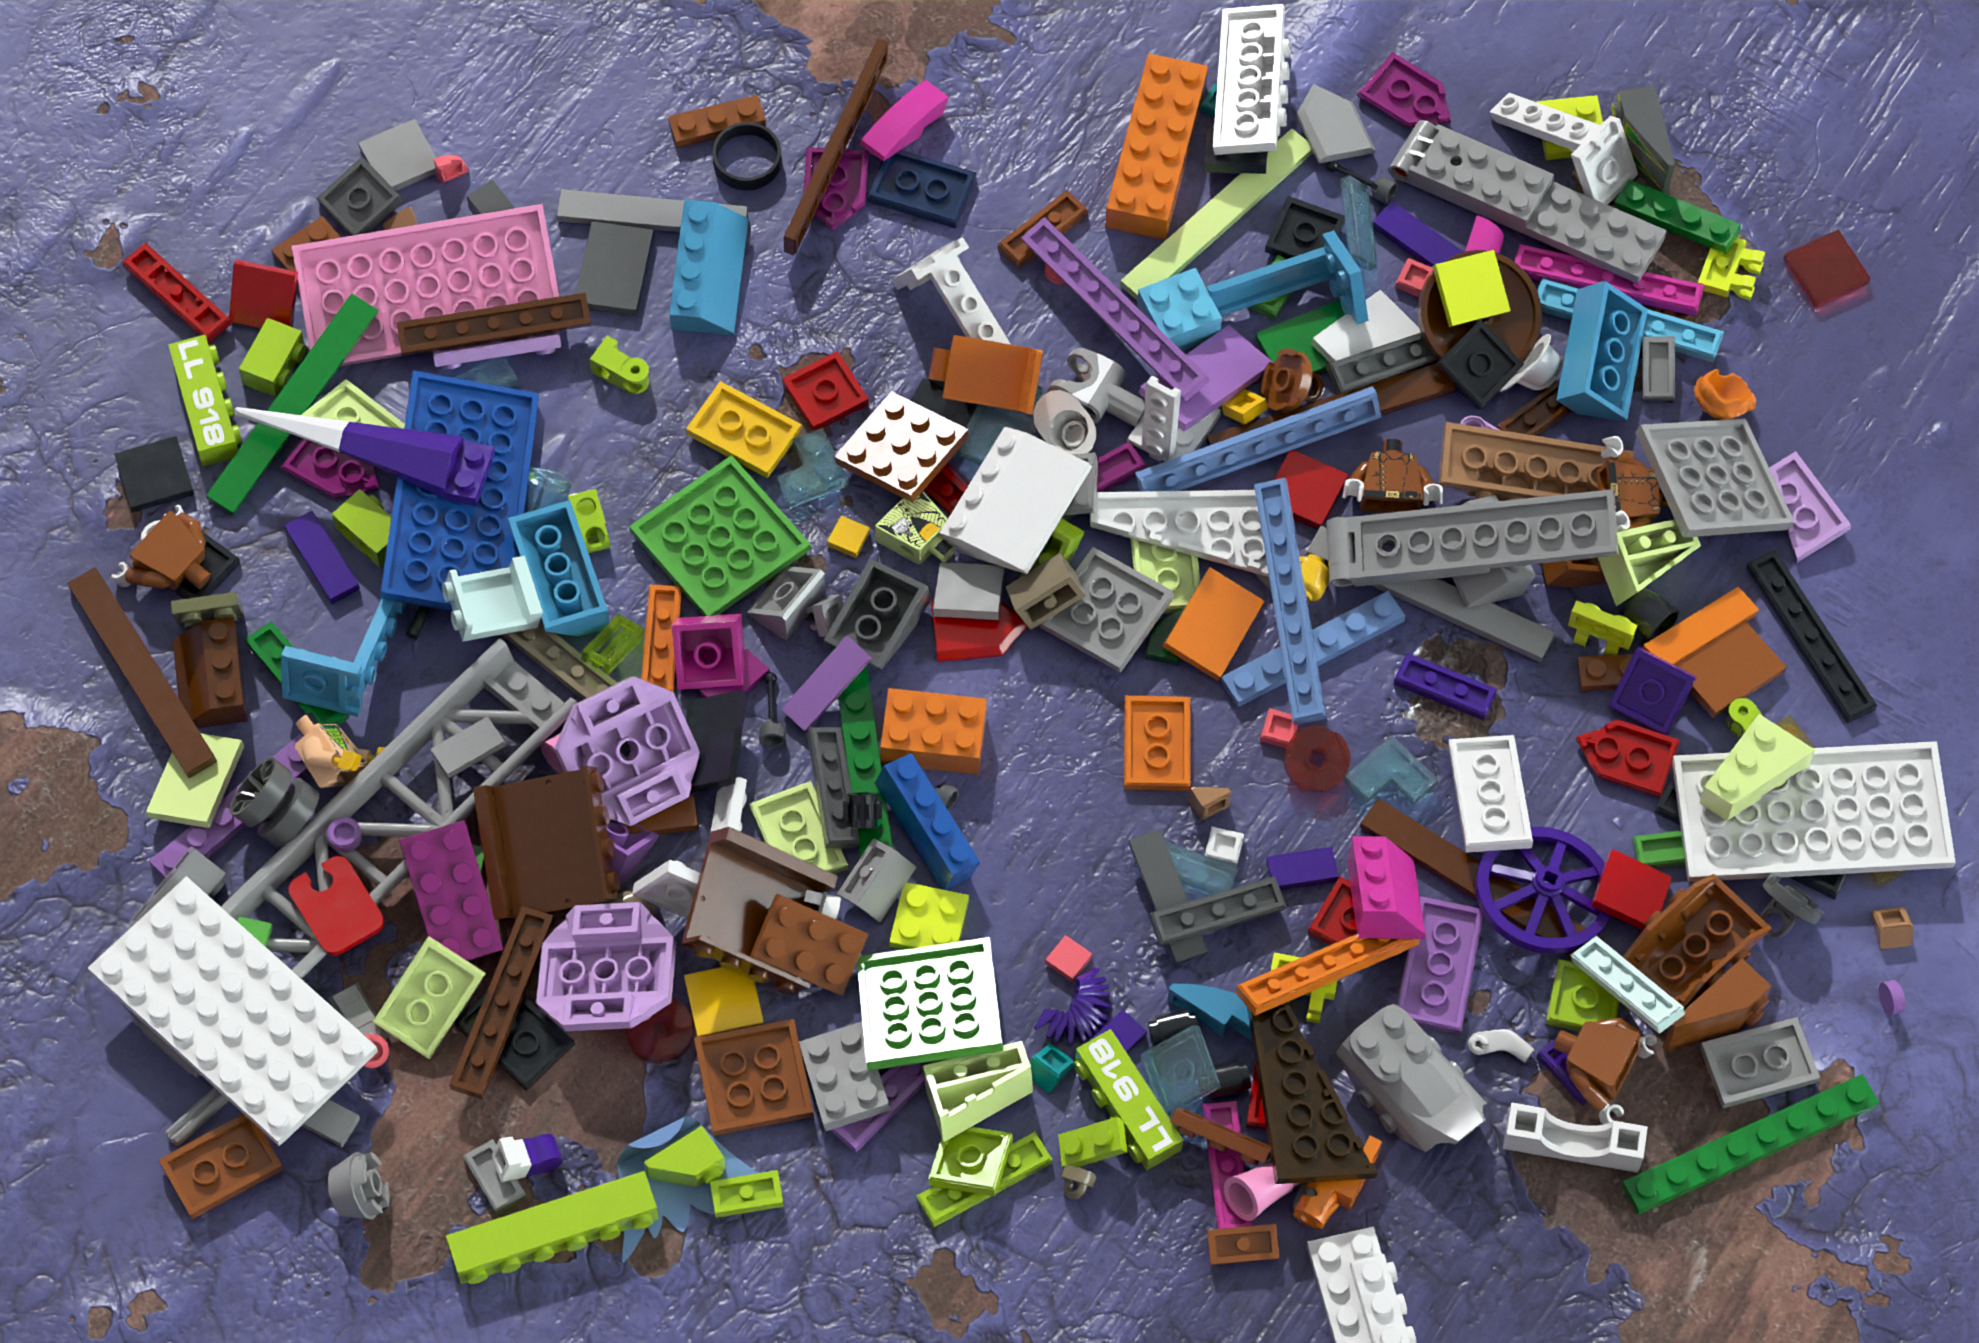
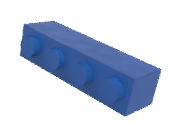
[875,753,980,890]

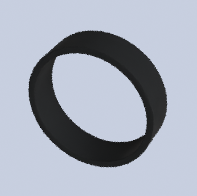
[712,122,781,190]

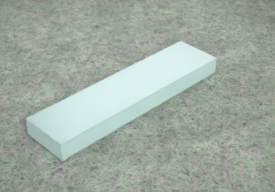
[1571,936,1685,1034]

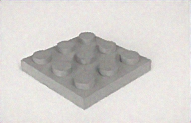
[1039,547,1175,673]

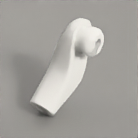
[1468,1029,1535,1063]

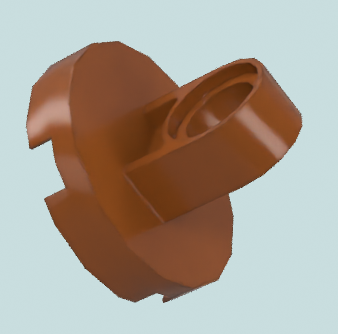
[1261,348,1325,413]

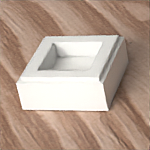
[1204,827,1244,868]

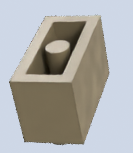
[1006,553,1086,630]

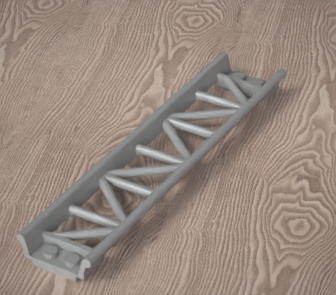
[120,638,577,1079]

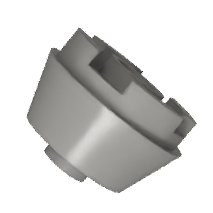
[328,1152,390,1219]

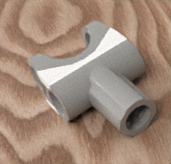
[1048,348,1145,427]

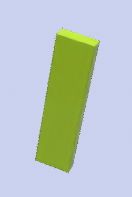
[916,1132,1052,1228]

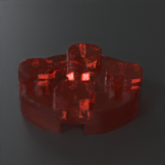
[1283,725,1351,792]
[626,998,694,1064]

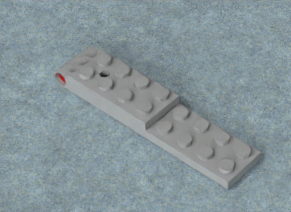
[1388,120,1667,284]
[1326,489,1619,587]

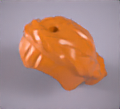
[1694,369,1756,420]

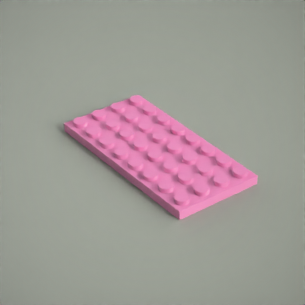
[292,204,559,366]

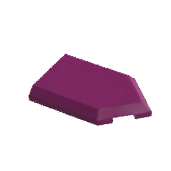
[1357,52,1451,128]
[803,147,869,231]
[281,438,379,499]

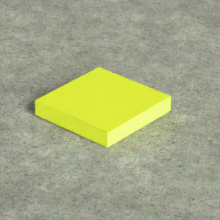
[1432,250,1511,327]

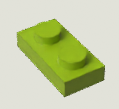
[1058,1117,1127,1168]
[710,1170,784,1218]

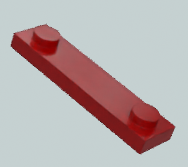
[122,242,231,344]

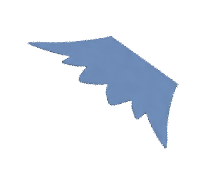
[616,1117,758,1263]

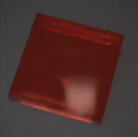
[1783,229,1871,308]

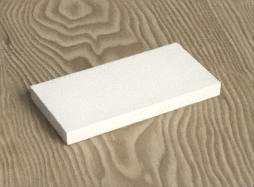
[1448,735,1533,853]

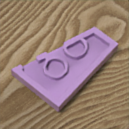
[1769,451,1851,563]

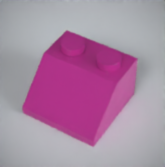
[672,614,744,690]

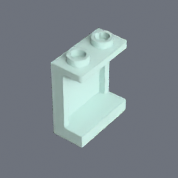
[442,556,543,642]

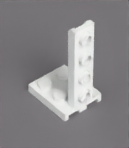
[1490,93,1638,205]
[891,237,1010,344]
[1127,376,1221,462]
[632,777,747,919]

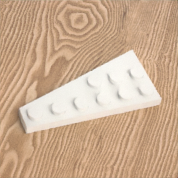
[1090,490,1269,577]

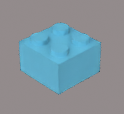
[1137,268,1222,351]

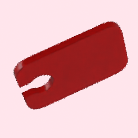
[288,856,385,956]

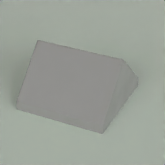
[746,566,826,641]

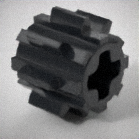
[842,792,882,828]

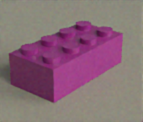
[399,820,503,961]

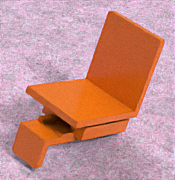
[928,335,1043,415]

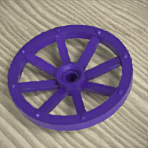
[1475,827,1611,954]

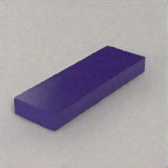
[1372,201,1463,268]
[284,510,360,604]
[1393,653,1497,721]

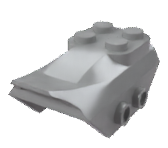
[1336,1004,1487,1152]

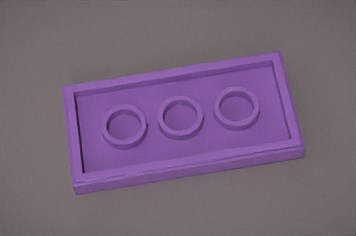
[1139,325,1274,432]
[1397,896,1483,1035]

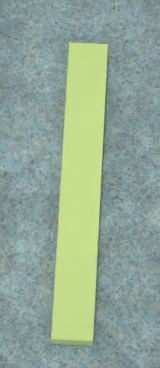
[1120,128,1313,300]

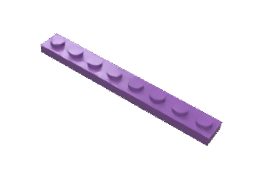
[1021,217,1210,402]

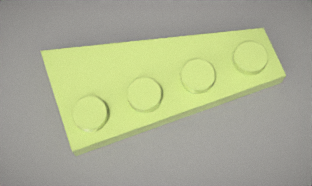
[301,379,404,429]

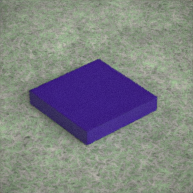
[1608,647,1697,735]

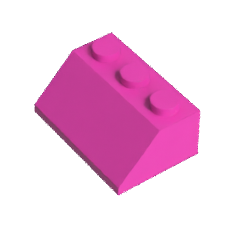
[1347,836,1425,939]

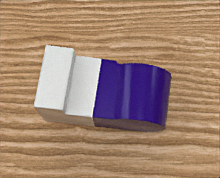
[492,1134,563,1182]

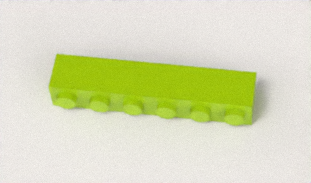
[446,1171,659,1284]

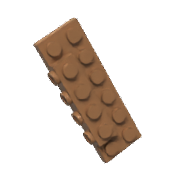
[1438,422,1634,501]

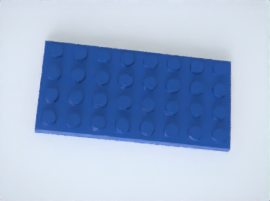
[379,370,539,611]

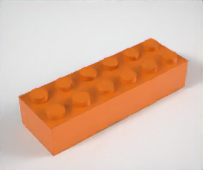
[1105,53,1208,240]

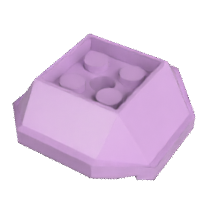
[554,676,700,826]
[536,902,677,1031]

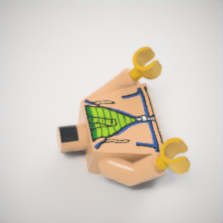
[295,713,385,788]

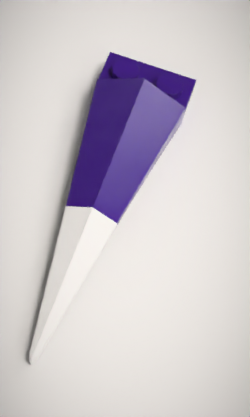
[235,407,495,506]

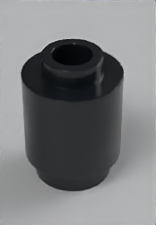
[1147,1008,1199,1048]
[1199,1060,1251,1101]

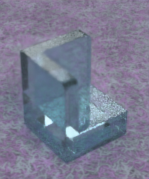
[525,467,572,512]

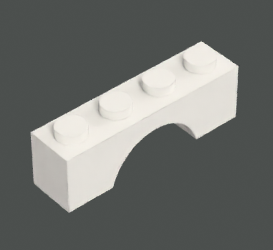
[1503,1103,1648,1173]

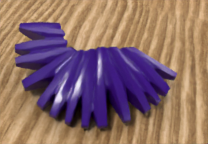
[1034,967,1111,1044]

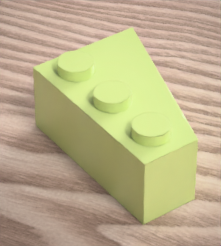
[1598,519,1701,606]
[1699,714,1815,821]
[923,1041,1033,1142]

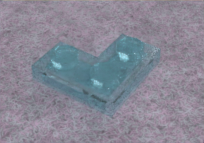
[777,428,849,508]
[1344,735,1438,805]

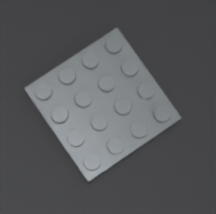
[1635,419,1795,537]

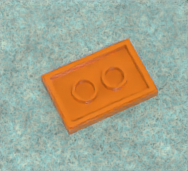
[1162,567,1264,681]
[1124,695,1190,791]

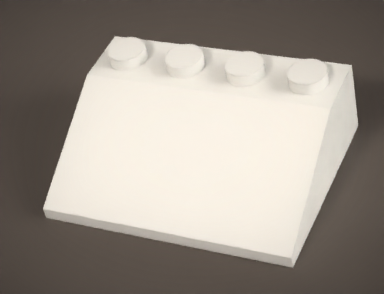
[940,427,1092,574]

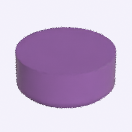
[327,817,362,852]
[1879,980,1905,1015]

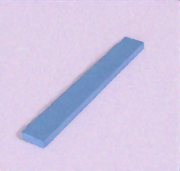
[1135,386,1381,492]
[1254,478,1327,725]

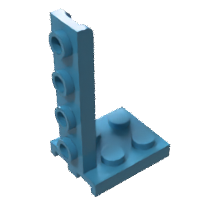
[1206,230,1369,325]
[281,599,407,717]

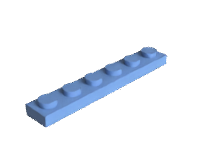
[1221,591,1405,708]

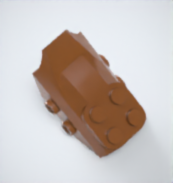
[1623,874,1772,1010]

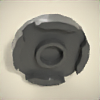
[1760,873,1825,938]

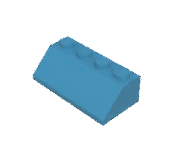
[669,199,749,336]
[1556,281,1648,421]
[508,500,610,637]

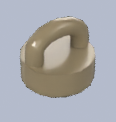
[1061,1165,1096,1200]

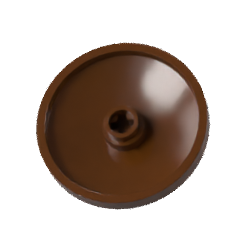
[1417,250,1542,362]

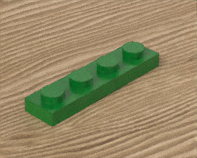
[1614,179,1741,254]
[245,621,350,726]

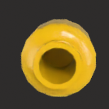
[1300,554,1329,604]

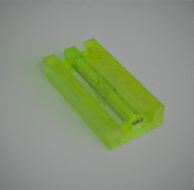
[581,613,645,675]

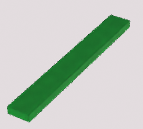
[206,293,378,516]

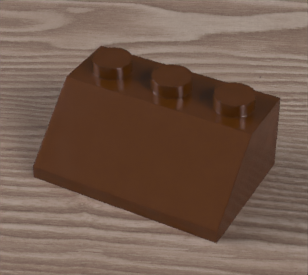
[173,617,248,729]

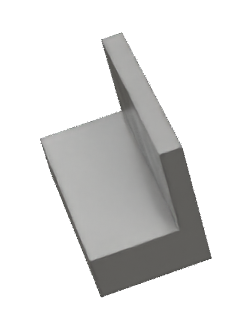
[837,838,917,922]

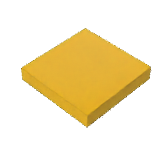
[684,967,764,1037]

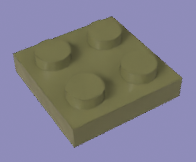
[171,592,244,629]

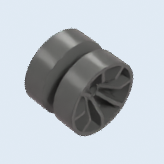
[230,757,319,848]

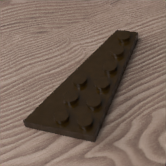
[1247,1002,1379,1184]

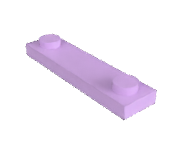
[433,331,561,369]

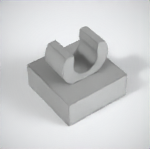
[806,595,843,637]

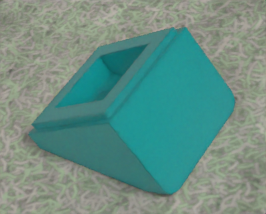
[1029,1043,1074,1093]

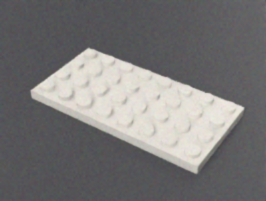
[1672,741,1956,882]
[88,876,378,1146]

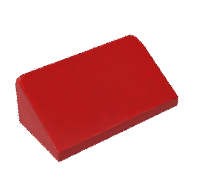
[924,463,970,515]

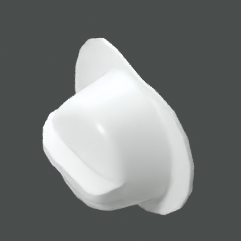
[1499,334,1564,392]
[1033,390,1096,455]

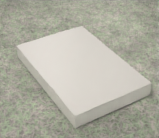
[1311,290,1420,363]

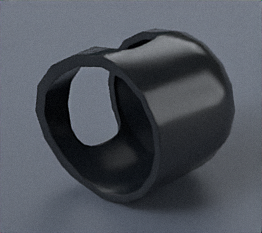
[1620,589,1679,645]

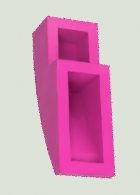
[860,80,949,161]

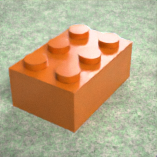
[880,688,987,775]

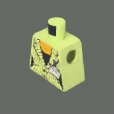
[875,492,956,564]

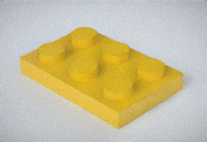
[686,381,802,479]

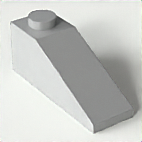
[127,846,226,928]

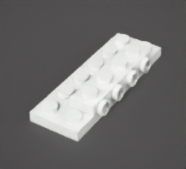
[1213,4,1291,155]
[1306,1226,1417,1343]

